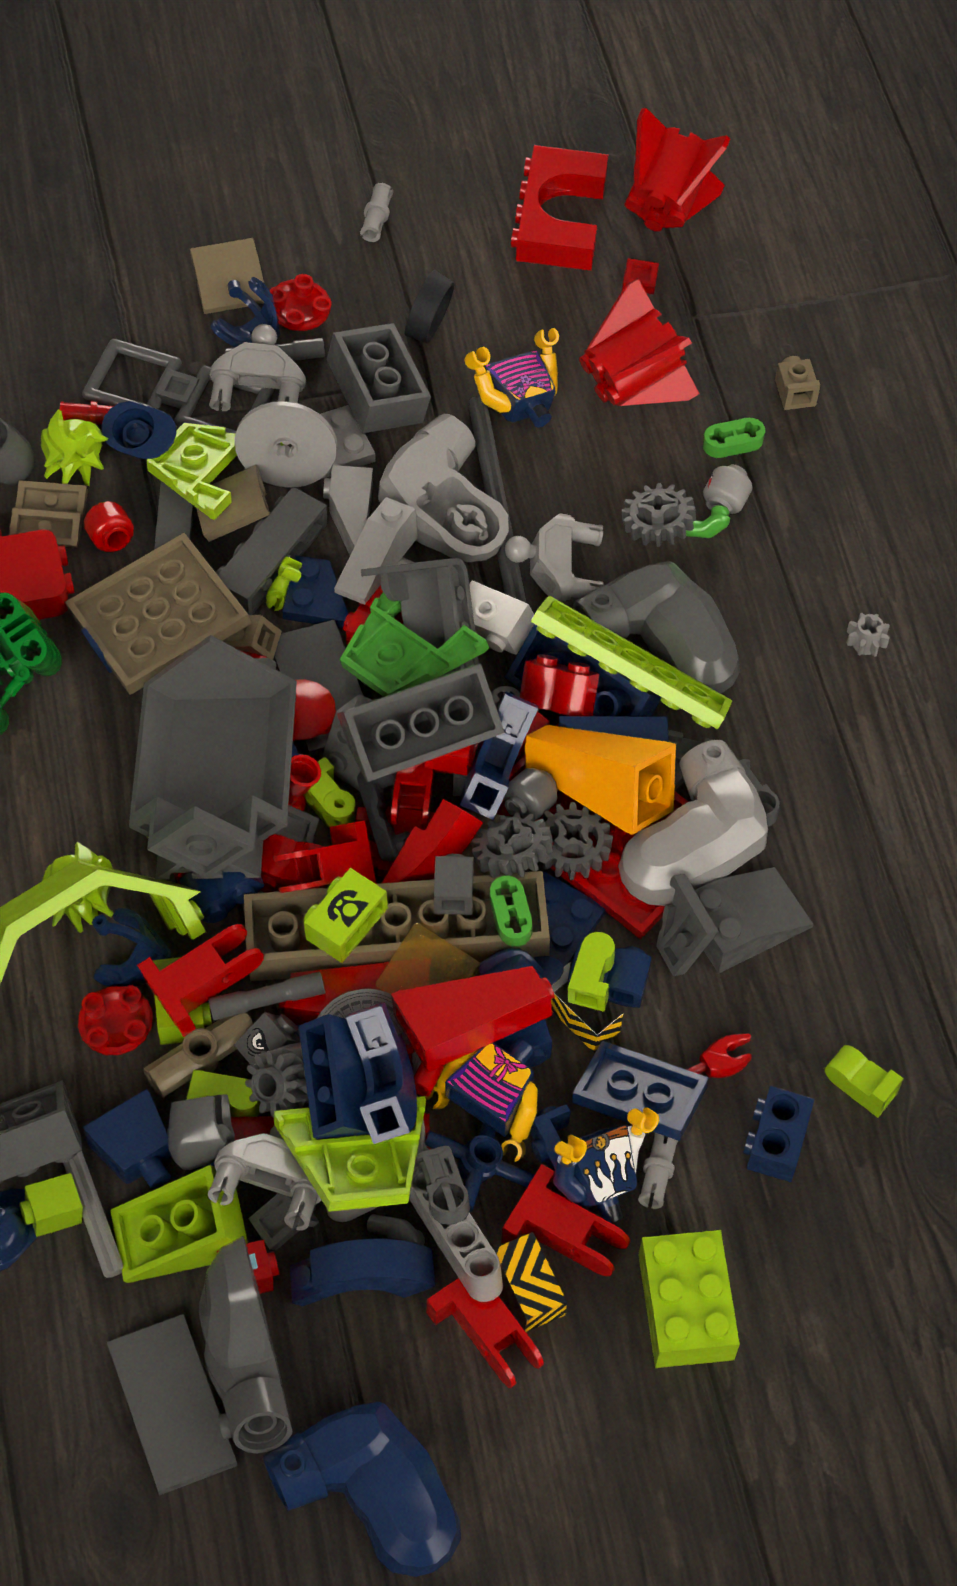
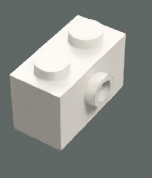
[469,580,534,655]

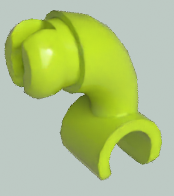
[266,557,302,611]

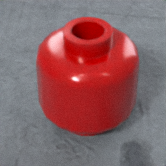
[84,501,134,552]

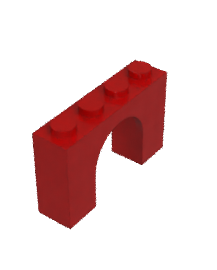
[511,145,609,271]

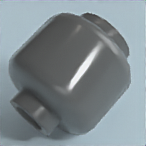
[504,768,557,821]

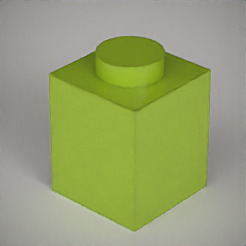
[20,1173,83,1237]

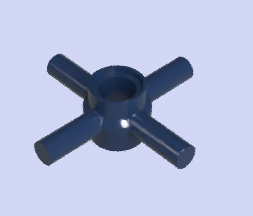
[425,1123,535,1212]

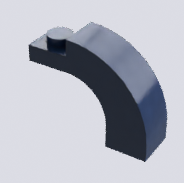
[460,691,538,820]
[346,1002,417,1144]
[290,1239,436,1306]

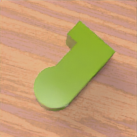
[304,757,355,827]
[568,932,615,1012]
[825,1045,904,1118]
[186,1070,261,1117]

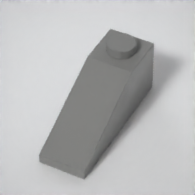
[323,465,373,555]
[334,497,418,605]

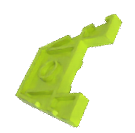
[146,423,284,520]
[274,1096,426,1212]

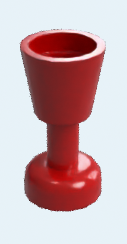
[288,754,321,811]

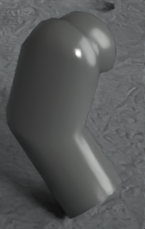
[367,1214,425,1246]

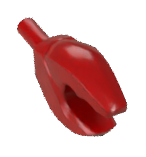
[686,1033,751,1078]

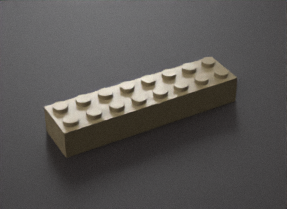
[244,871,550,981]

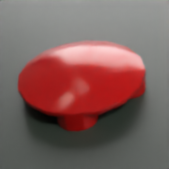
[270,274,332,331]
[293,679,336,742]
[78,985,153,1055]

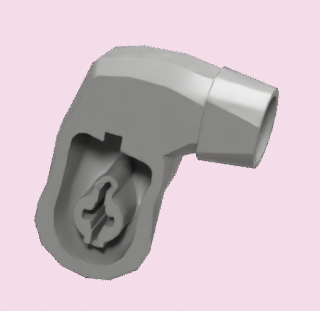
[378,414,509,562]
[618,740,768,906]

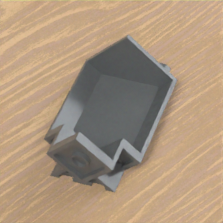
[129,635,297,879]

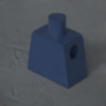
[83,1089,172,1190]

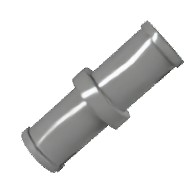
[360,183,393,242]
[638,1132,678,1209]

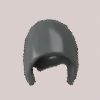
[0,418,35,486]
[167,1094,236,1170]

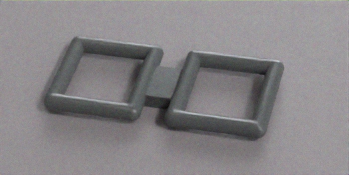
[82,339,274,433]

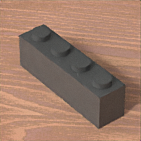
[216,487,327,615]

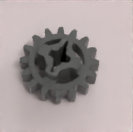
[622,483,696,547]
[542,802,613,880]
[472,813,553,878]

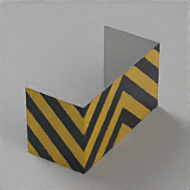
[551,962,623,1053]
[493,1232,567,1332]

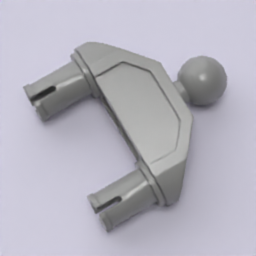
[209,324,306,411]
[504,513,604,601]
[208,1125,322,1230]

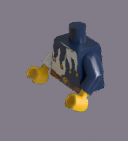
[548,1107,659,1223]

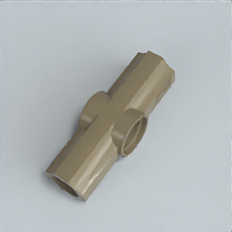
[143,1013,253,1098]

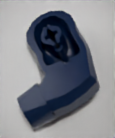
[262,1402,461,1577]

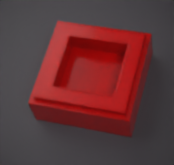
[622,258,659,295]

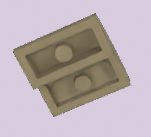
[190,238,264,314]
[197,465,271,542]
[9,480,88,548]

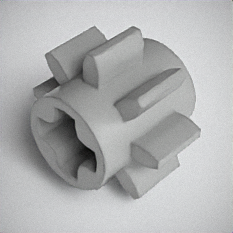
[847,613,890,657]

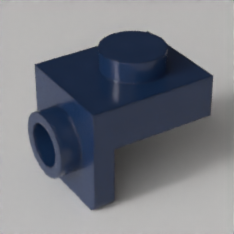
[531,1105,571,1171]

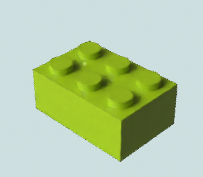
[638,1230,740,1368]

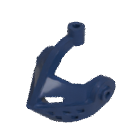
[210,277,280,347]
[92,908,171,986]

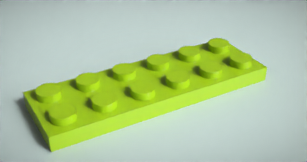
[531,595,732,729]

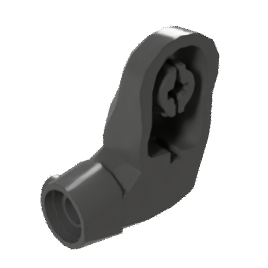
[572,561,740,694]
[199,1236,293,1454]

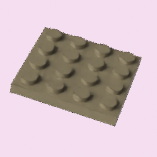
[65,533,252,695]

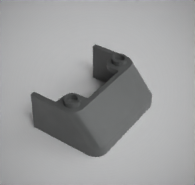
[361,558,479,677]

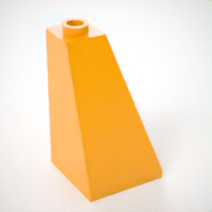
[524,725,676,834]

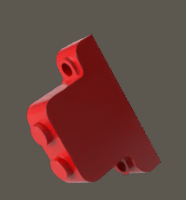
[0,529,75,620]

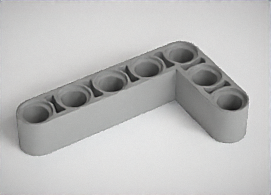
[326,1143,503,1302]

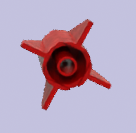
[625,108,730,232]
[579,279,700,406]

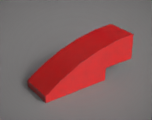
[381,799,483,884]

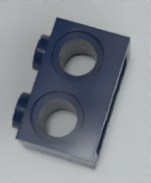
[743,1086,815,1182]

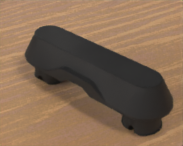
[357,772,410,862]

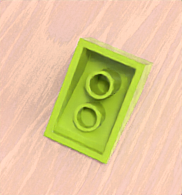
[110,1165,248,1283]

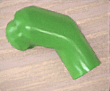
[686,505,730,538]

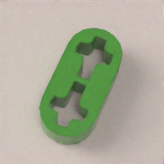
[703,418,765,458]
[490,875,532,947]

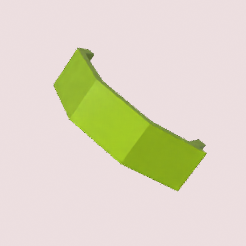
[0,861,206,984]

